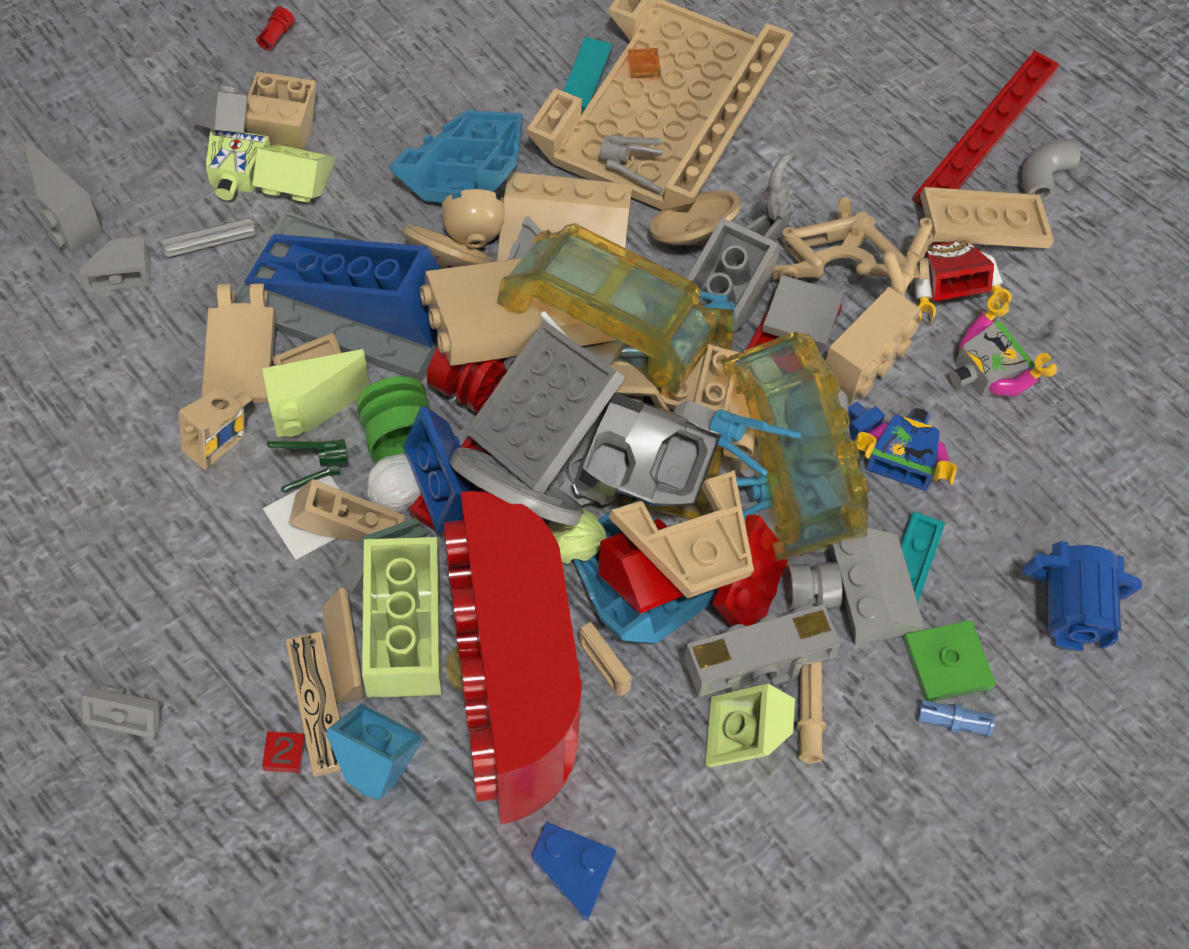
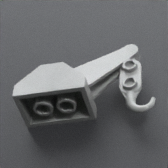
[675,153,792,332]

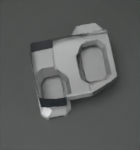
[572,393,721,506]

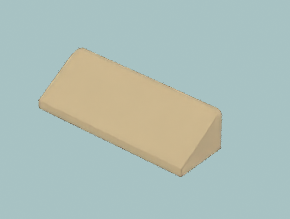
[323,587,364,704]

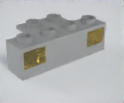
[684,604,841,697]

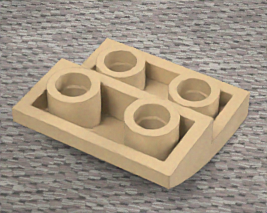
[660,341,741,413]

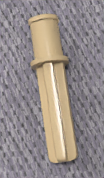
[797,661,826,764]

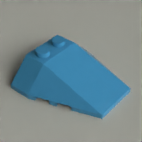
[390,110,523,204]
[573,505,718,643]

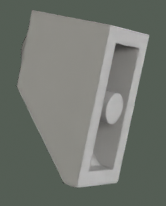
[191,84,247,133]
[79,236,151,293]

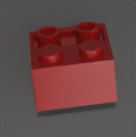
[598,518,684,614]

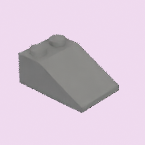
[24,140,102,255]

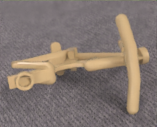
[773,197,933,297]

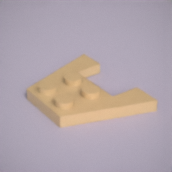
[608,470,754,598]

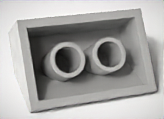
[830,527,925,645]

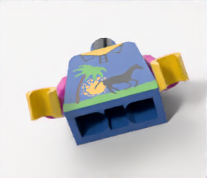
[851,408,957,492]

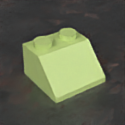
[252,144,335,202]

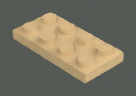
[920,187,1054,248]

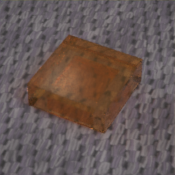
[628,48,661,79]

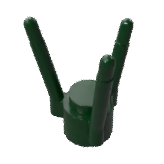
[267,439,348,493]

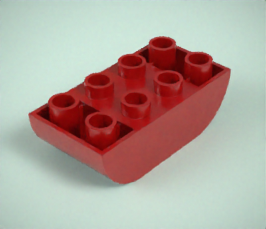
[443,491,582,825]

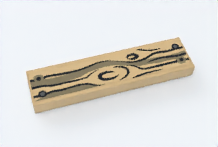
[286,631,341,777]

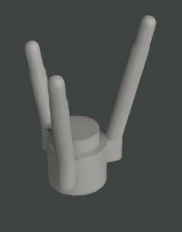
[600,134,663,193]

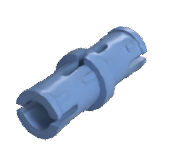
[917,699,995,737]

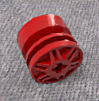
[427,347,507,413]

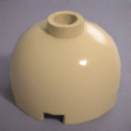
[442,189,505,248]

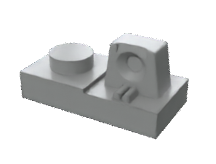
[82,684,159,739]

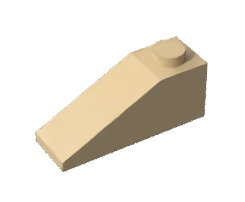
[288,479,405,542]

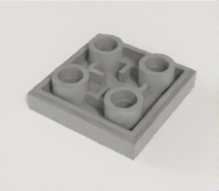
[762,275,844,350]

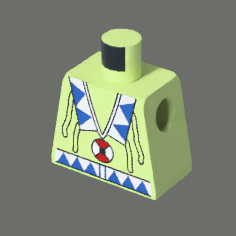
[206,129,270,200]

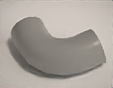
[1022,139,1080,202]

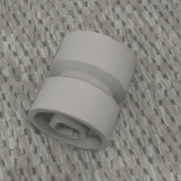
[785,562,842,610]

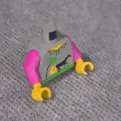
[950,294,1057,397]

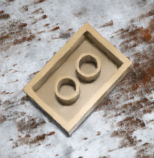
[822,287,921,405]

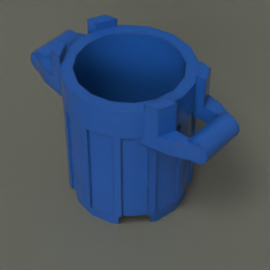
[1022,541,1142,651]

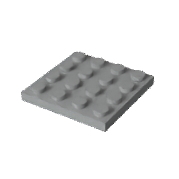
[465,320,625,493]

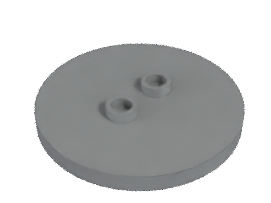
[449,448,584,526]

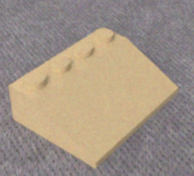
[497,172,632,264]

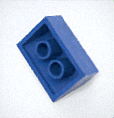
[403,407,478,533]

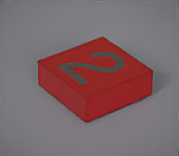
[262,731,305,773]

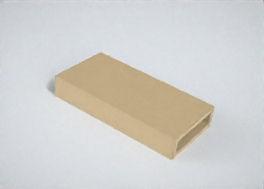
[420,246,647,366]

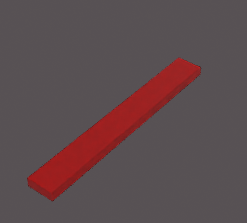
[912,50,1059,207]

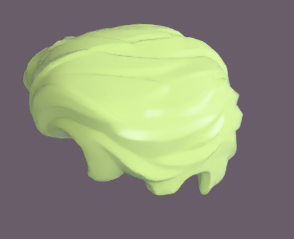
[547,509,607,564]

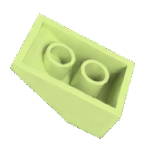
[262,349,369,437]

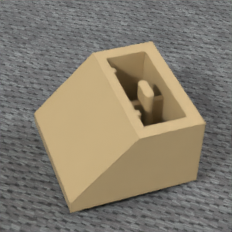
[244,72,316,150]

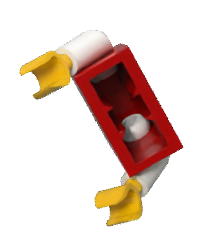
[914,240,1012,324]

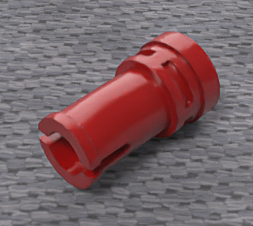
[256,6,295,51]

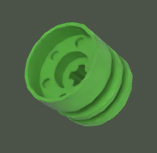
[356,376,430,461]

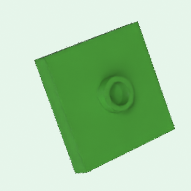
[903,620,996,702]

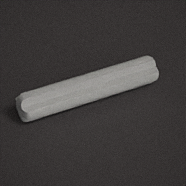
[162,218,256,257]

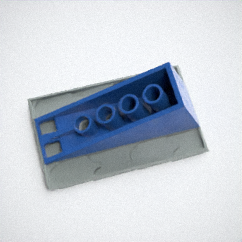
[235,211,440,380]

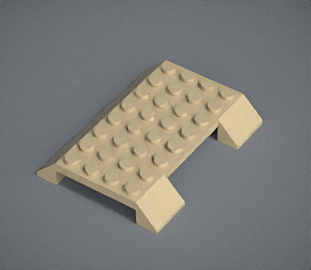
[526,0,793,210]

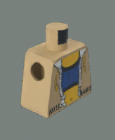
[178,388,254,470]

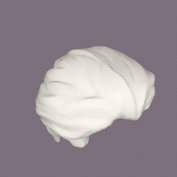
[367,453,421,513]

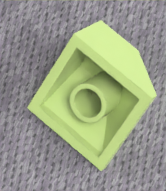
[705,683,795,767]

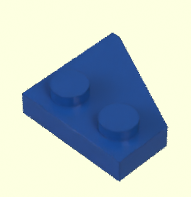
[532,822,616,922]

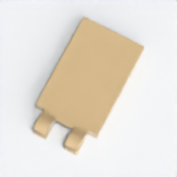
[202,283,276,403]

